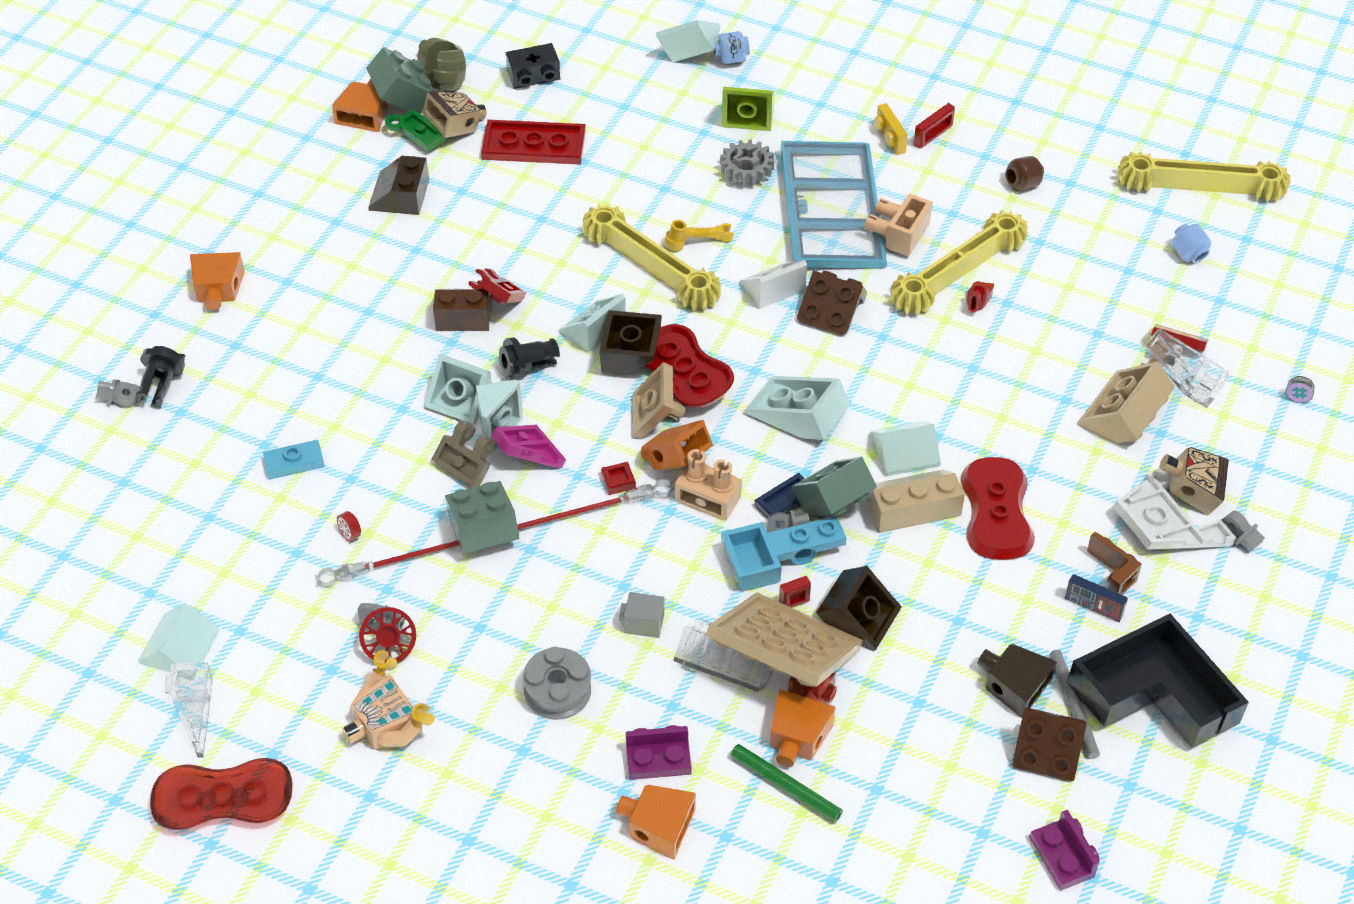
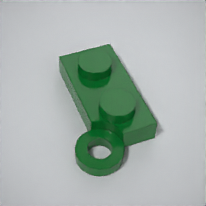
[385,109,447,153]

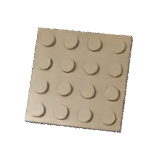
[705,592,863,687]

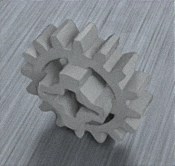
[720,139,775,186]

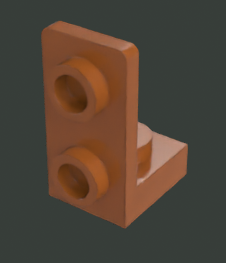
[1087,531,1142,595]

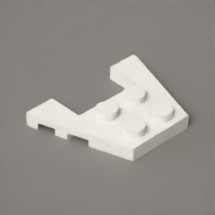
[1114,469,1236,550]

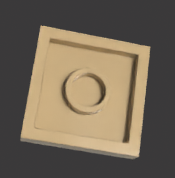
[633,362,686,439]

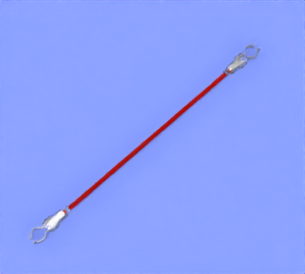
[314,479,675,587]

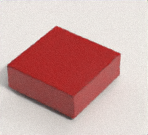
[601,461,636,495]
[779,575,811,608]

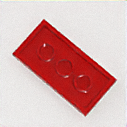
[481,119,586,165]

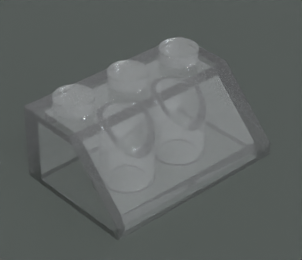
[673,619,773,694]

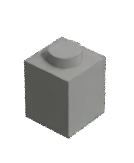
[619,592,665,638]

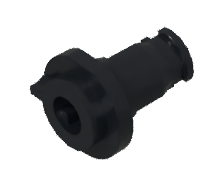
[499,337,560,381]
[135,346,186,408]

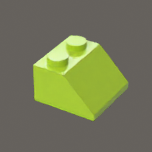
[722,86,775,131]

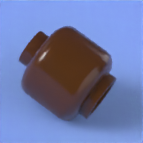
[1005,155,1044,191]

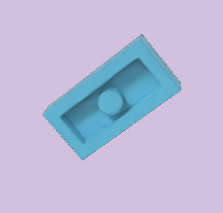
[263,439,325,480]

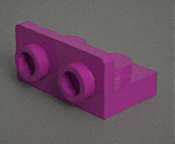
[625,725,692,780]
[1029,810,1100,891]

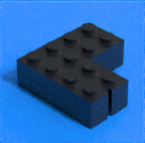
[1067,613,1249,748]

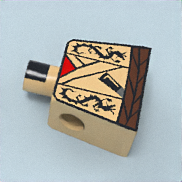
[422,91,487,138]
[1159,447,1229,515]

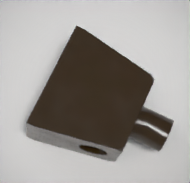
[977,644,1057,718]

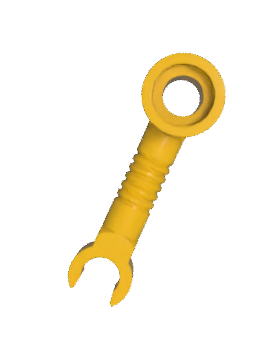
[664,219,734,251]

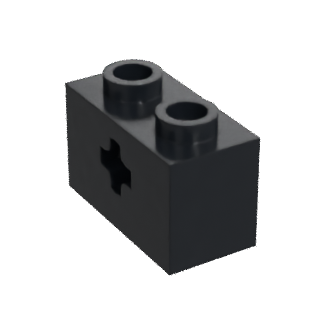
[505,43,561,89]

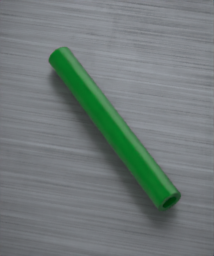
[730,743,843,823]

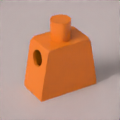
[332,79,387,133]
[190,252,245,310]
[641,420,714,470]
[770,689,836,767]
[616,784,696,860]

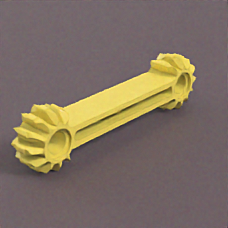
[1117,150,1291,202]
[583,203,721,311]
[890,210,1028,316]

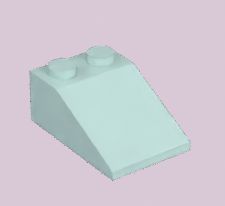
[745,376,850,440]

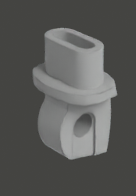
[96,379,140,407]
[767,510,810,533]
[1221,510,1265,552]
[357,603,406,631]

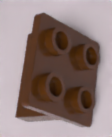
[1012,707,1087,781]

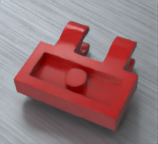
[468,268,527,305]

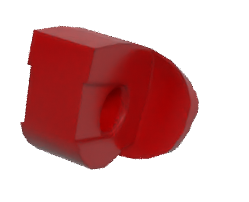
[967,281,995,313]

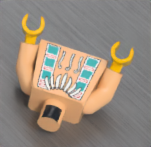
[342,650,435,749]

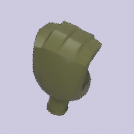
[417,37,466,91]

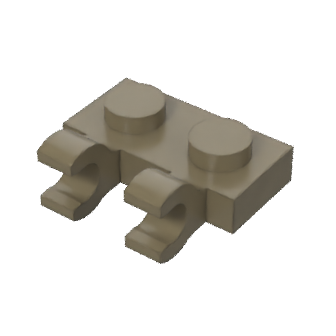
[431,422,497,488]

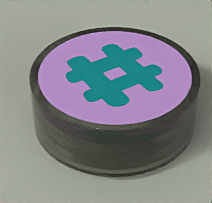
[1285,376,1315,403]

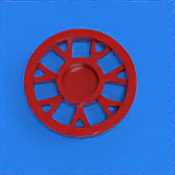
[359,607,416,663]

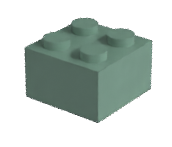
[366,47,433,113]
[791,456,877,519]
[445,480,520,554]

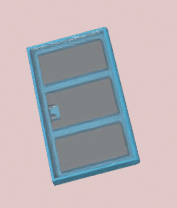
[780,140,887,269]

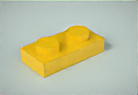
[874,103,908,155]

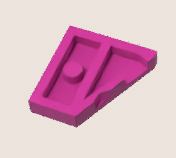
[491,424,566,469]

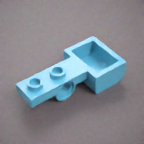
[721,516,847,590]

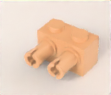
[864,193,933,257]
[675,449,742,521]

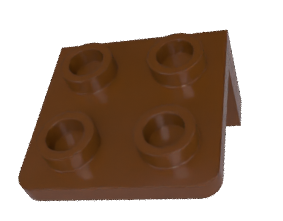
[797,270,867,336]

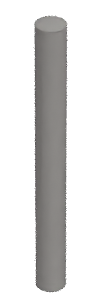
[1050,649,1100,759]

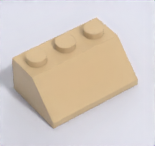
[1078,361,1175,444]
[866,469,965,533]

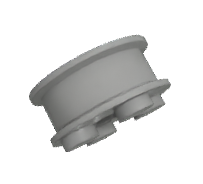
[523,646,591,720]

